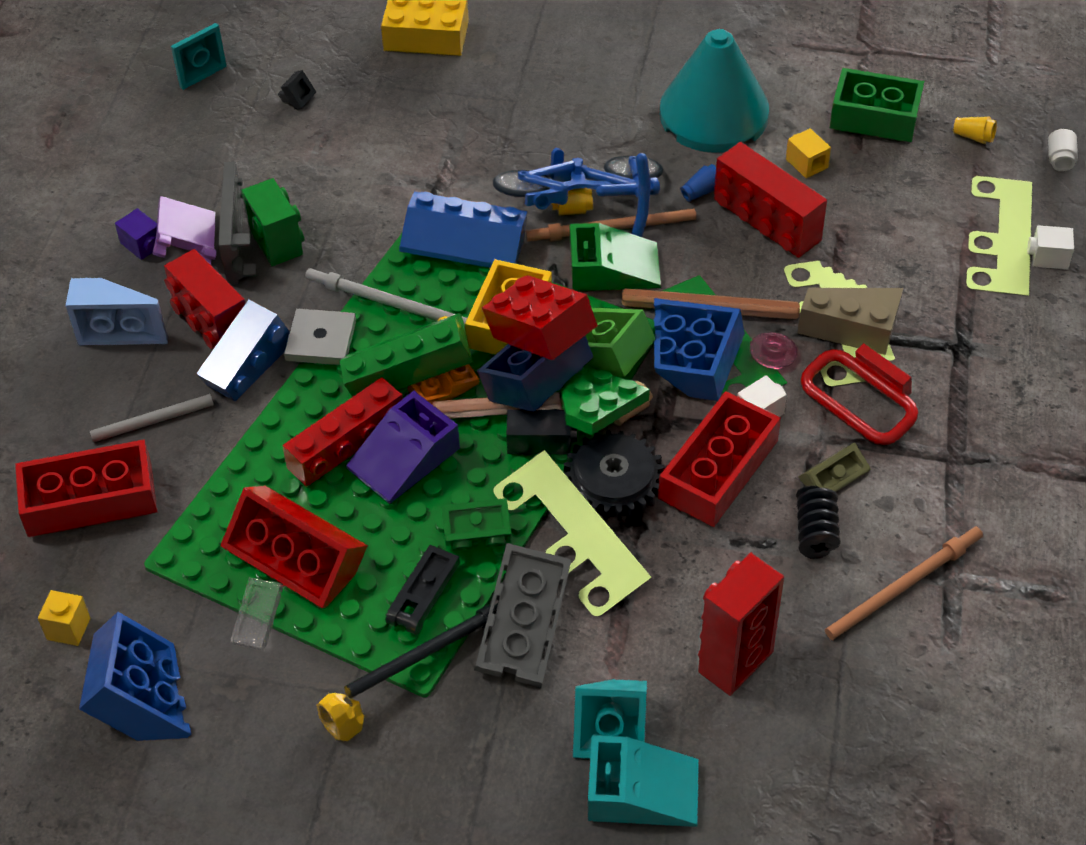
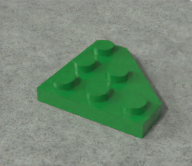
[559,364,650,435]

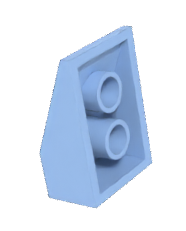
[65,278,168,345]

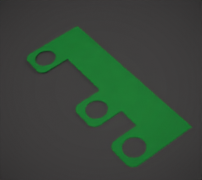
[663,275,787,394]

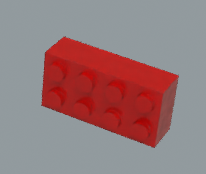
[714,141,827,258]
[658,391,781,527]
[15,439,158,537]
[698,552,784,696]

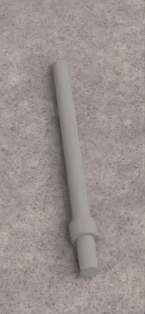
[305,268,467,327]

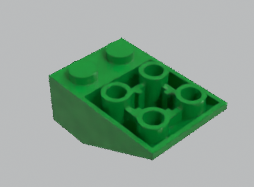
[570,223,661,291]

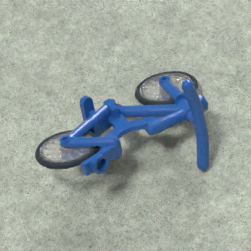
[493,148,663,237]

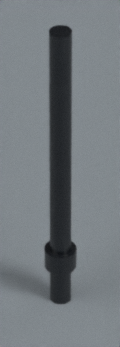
[344,603,498,699]

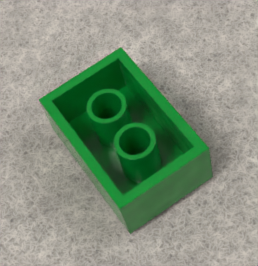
[830,68,924,142]

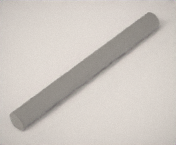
[90,394,214,443]

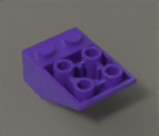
[346,391,460,504]

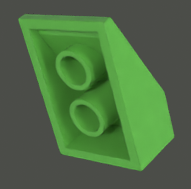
[585,308,656,377]

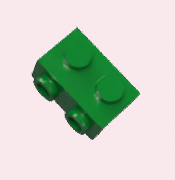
[441,498,512,550]

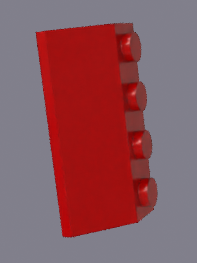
[220,485,368,608]

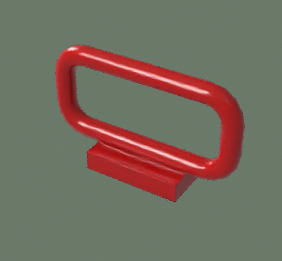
[800,343,918,445]

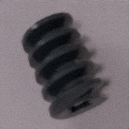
[796,486,841,559]

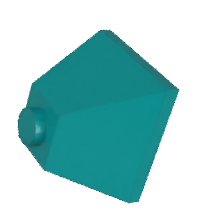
[171,23,227,90]
[573,679,647,758]

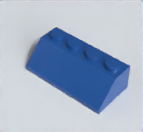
[399,191,527,268]

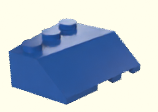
[654,298,745,401]
[79,612,191,741]

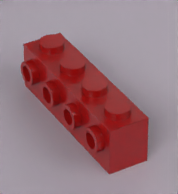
[282,377,403,487]

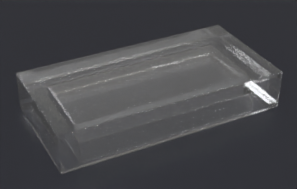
[230,577,283,651]

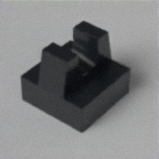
[278,70,316,109]

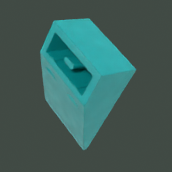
[588,735,699,827]

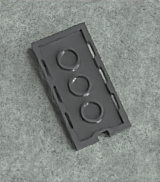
[219,162,256,286]
[474,543,571,688]

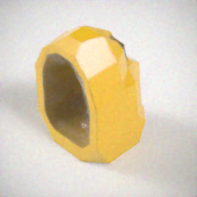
[316,693,364,741]

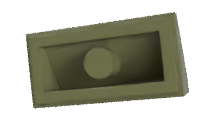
[798,442,871,492]

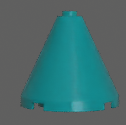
[660,29,769,153]

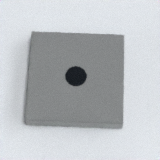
[284,308,356,365]

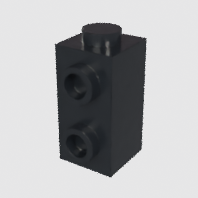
[506,409,577,455]

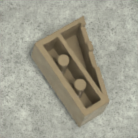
[797,288,904,355]

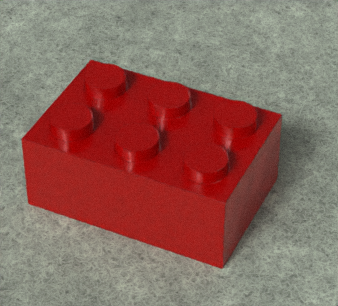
[164,249,246,349]
[482,275,598,360]

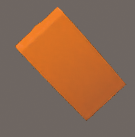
[407,364,479,405]

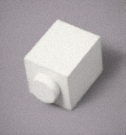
[1027,225,1074,270]
[737,375,787,417]

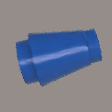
[680,164,716,202]

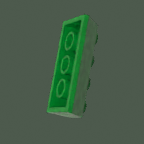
[340,313,473,397]

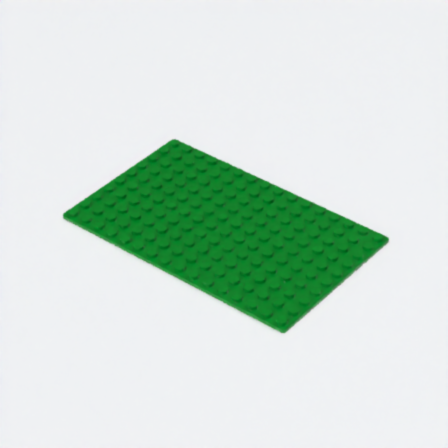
[144,233,655,697]

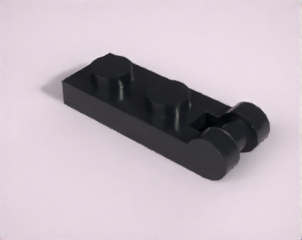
[385,545,460,635]

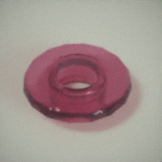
[750,332,797,369]

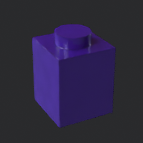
[115,208,157,260]

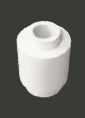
[1048,129,1078,171]

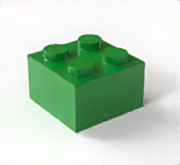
[241,178,305,267]

